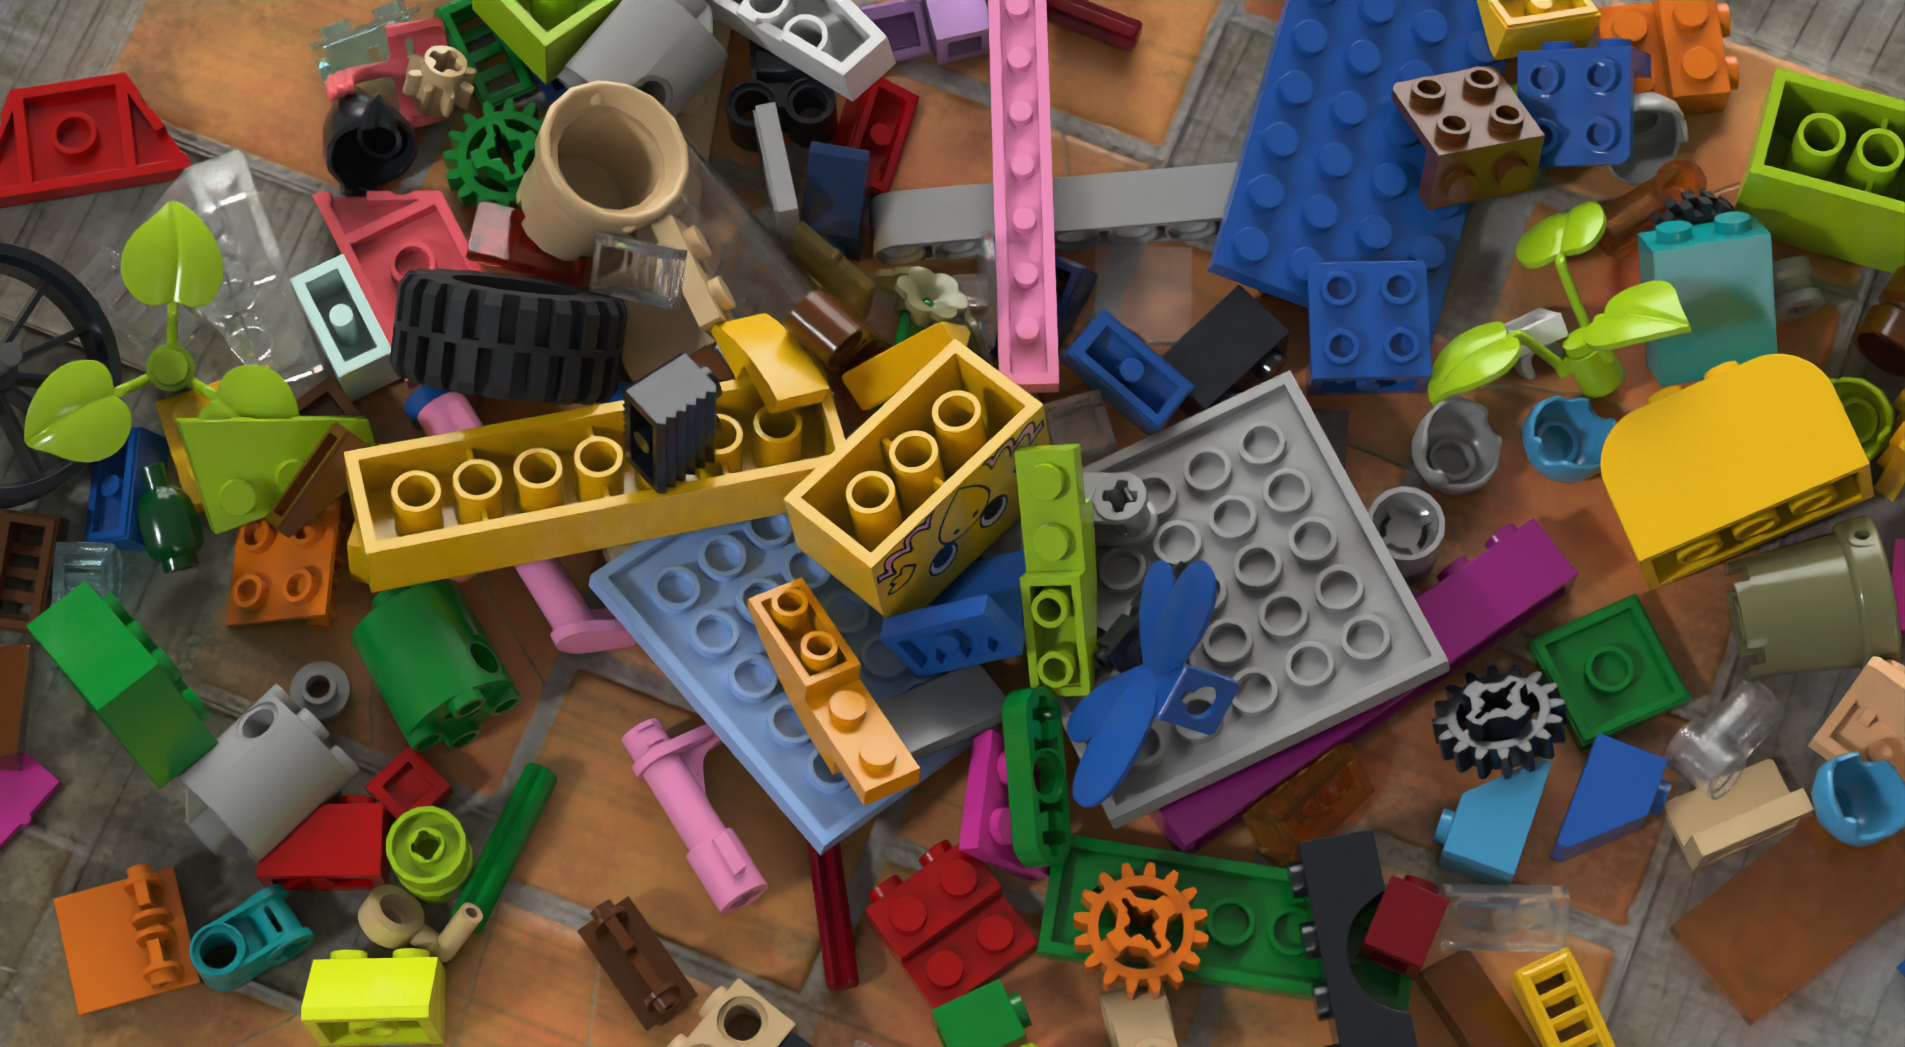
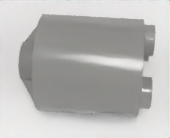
[557,0,728,118]
[176,684,361,863]

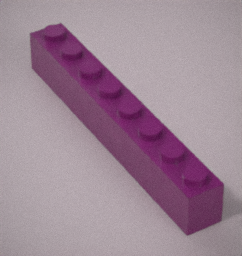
[1148,517,1578,854]

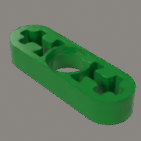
[1002,686,1071,868]

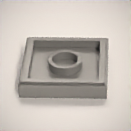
[753,102,803,259]

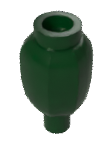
[138,462,204,574]

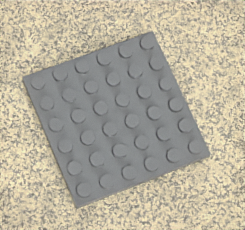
[981,370,1450,830]

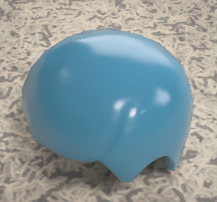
[1521,396,1617,484]
[1811,751,1905,847]

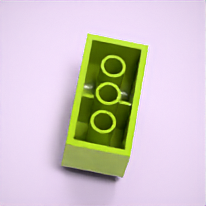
[1735,67,1905,274]

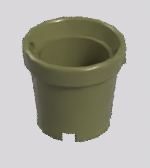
[1724,515,1903,680]

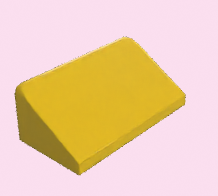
[1477,0,1602,60]
[842,322,971,411]

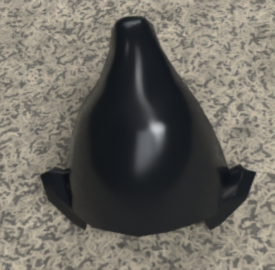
[323,86,418,196]

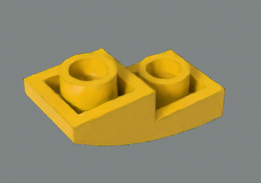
[711,313,829,414]

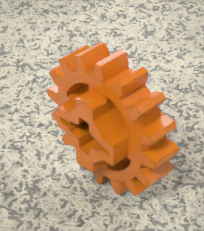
[1073,862,1209,1000]

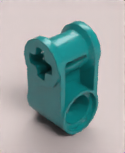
[189,884,315,991]

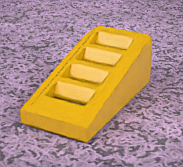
[1509,947,1616,1047]

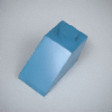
[1432,758,1552,890]

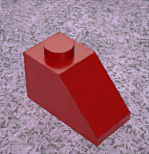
[256,795,392,891]

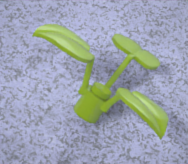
[24,201,299,462]
[1428,201,1691,407]

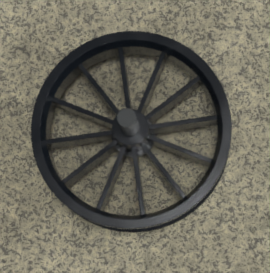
[0,242,122,510]

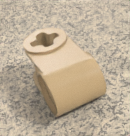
[1099,982,1178,1047]

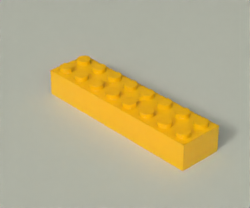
[344,363,846,593]

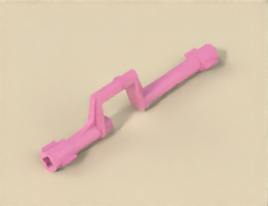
[417,391,768,916]

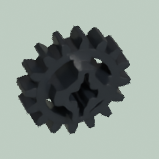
[1432,665,1568,779]

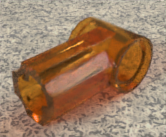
[1598,159,1707,261]

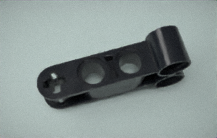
[725,39,838,152]

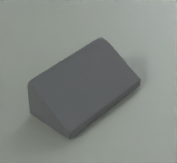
[877,664,1006,761]

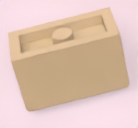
[1662,759,1814,872]

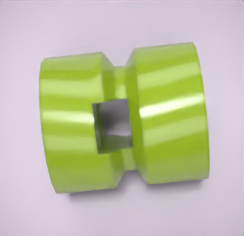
[386,806,476,905]

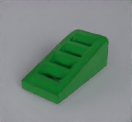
[433,0,536,114]

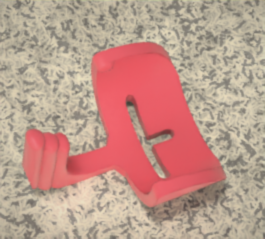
[326,17,457,128]

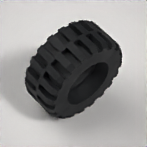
[390,268,628,405]

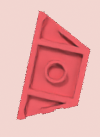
[312,190,483,390]

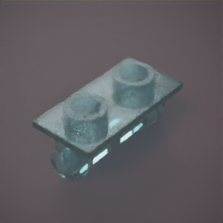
[310,0,420,83]

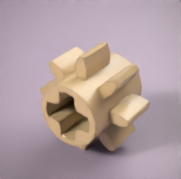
[402,45,477,117]

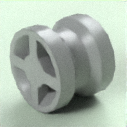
[1773,256,1825,324]

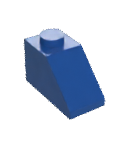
[1549,733,1672,863]

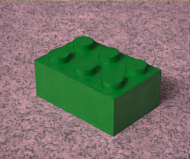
[26,581,218,789]

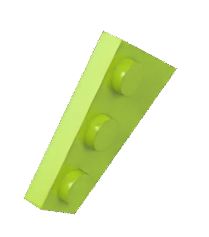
[175,415,376,534]

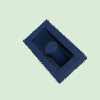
[800,141,873,263]

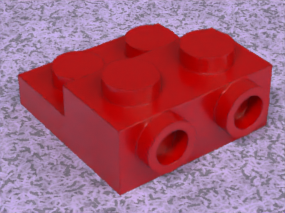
[865,839,1038,1010]

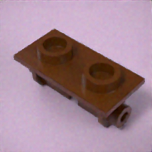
[577,896,698,1031]

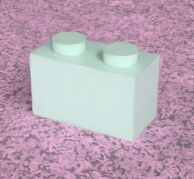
[289,254,400,402]

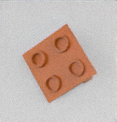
[226,500,347,630]
[53,863,201,1016]

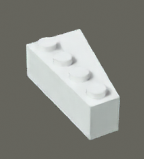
[704,0,896,101]

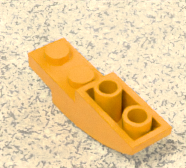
[748,577,920,806]

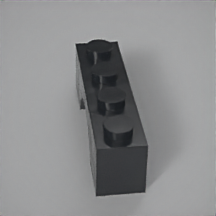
[1286,829,1418,1047]

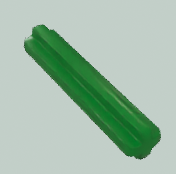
[451,762,557,934]

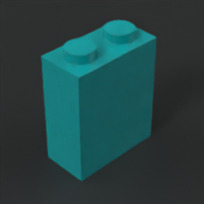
[1638,211,1778,386]

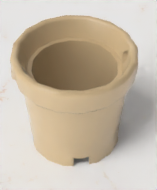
[516,80,689,262]

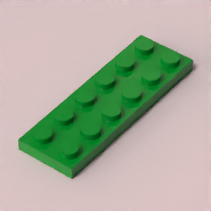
[1037,835,1412,1012]

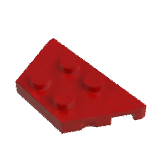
[0,72,195,208]

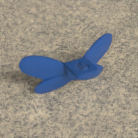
[1067,560,1239,808]

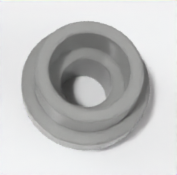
[290,661,351,722]

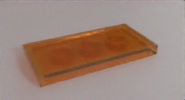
[1669,813,1905,1026]

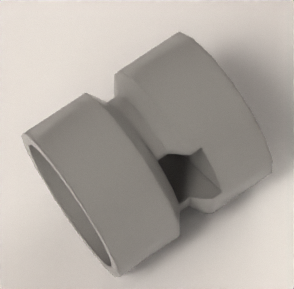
[1368,486,1445,586]

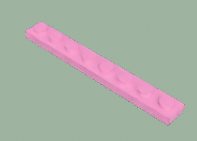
[988,0,1059,393]

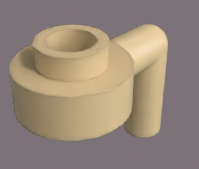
[358,885,483,962]

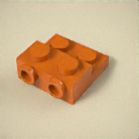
[1595,0,1739,115]

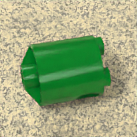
[350,579,522,753]

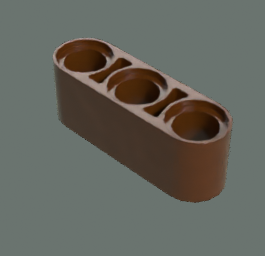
[784,289,893,377]

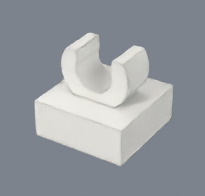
[1504,308,1569,380]

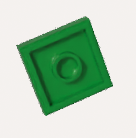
[1525,593,1692,752]

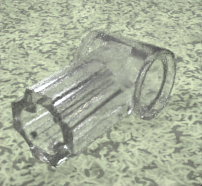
[1664,680,1784,800]

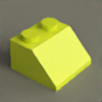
[301,948,446,1046]

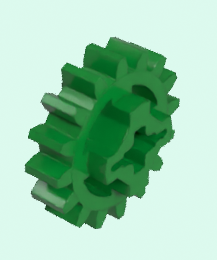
[443,98,545,225]

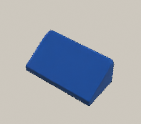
[1059,309,1195,436]
[83,426,169,551]

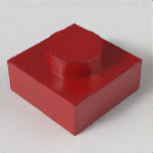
[364,745,454,821]

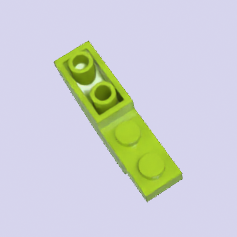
[1014,444,1097,697]

